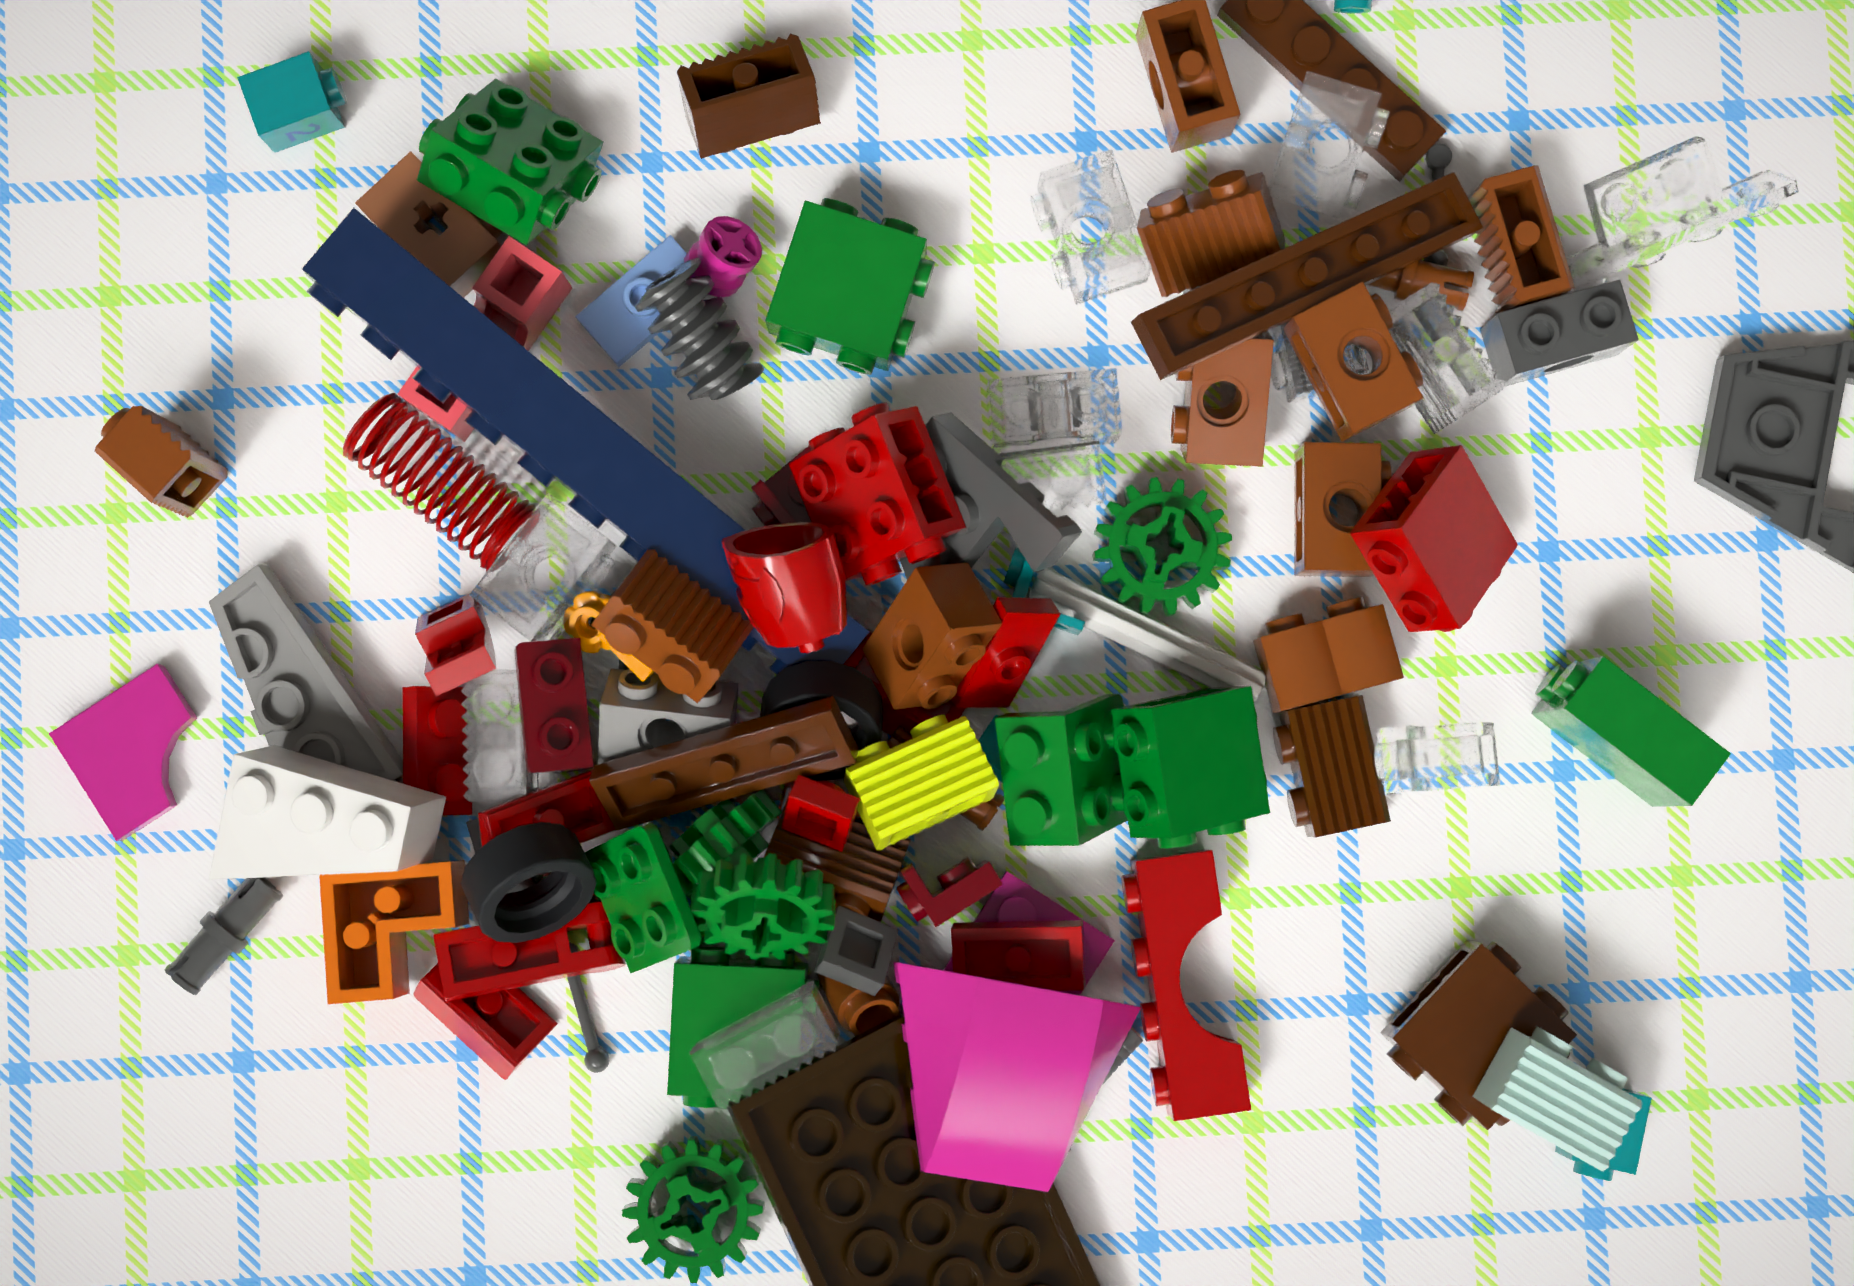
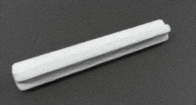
[1029,568,1266,702]

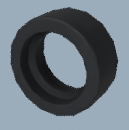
[760,661,883,781]
[461,822,597,943]

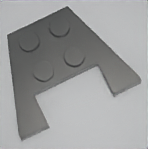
[1694,340,1854,573]
[900,412,1082,580]

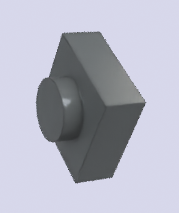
[814,906,899,996]

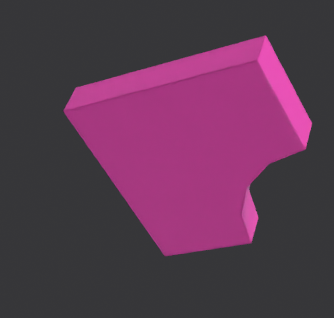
[49,664,197,841]

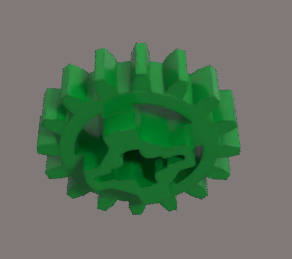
[1092,477,1232,617]
[669,790,782,897]
[690,853,836,960]
[622,1136,765,1283]

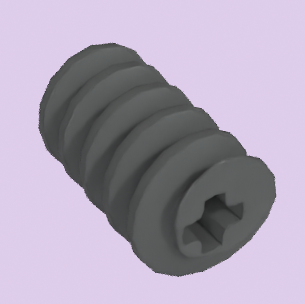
[634,257,764,400]

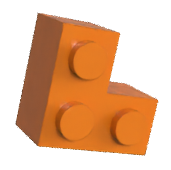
[319,860,470,1005]

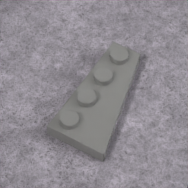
[208,564,403,782]

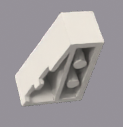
[208,745,446,880]

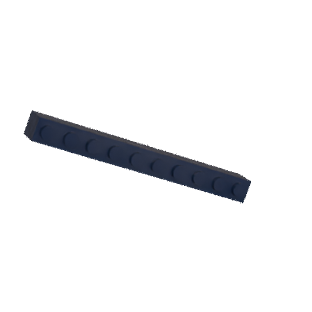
[302,207,869,675]

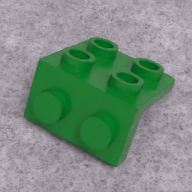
[995,694,1128,846]
[585,822,705,974]

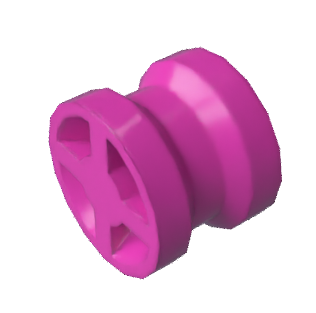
[684,216,762,297]

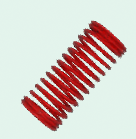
[342,393,541,573]

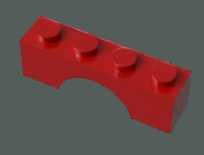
[1121,849,1251,1122]

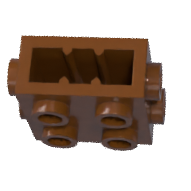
[1380,940,1577,1130]

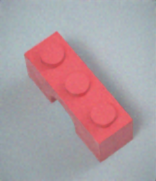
[398,236,573,442]

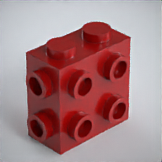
[789,402,966,586]
[1350,445,1518,632]

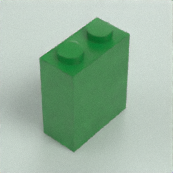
[1531,656,1732,807]

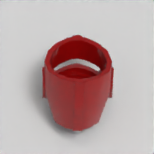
[722,522,847,653]

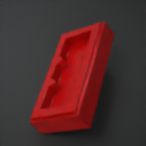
[951,597,1061,708]

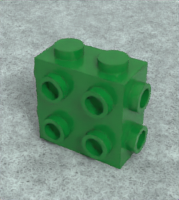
[417,78,604,246]
[765,198,935,375]
[1111,686,1270,849]
[667,946,820,1108]

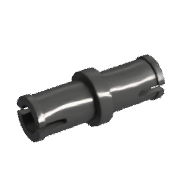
[164,877,284,996]

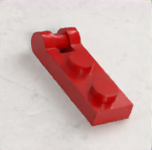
[433,902,626,1002]

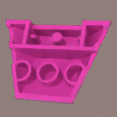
[893,962,1141,1192]

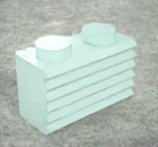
[1473,1027,1642,1171]

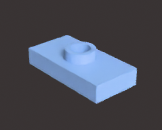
[575,235,687,367]

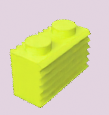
[844,715,999,851]

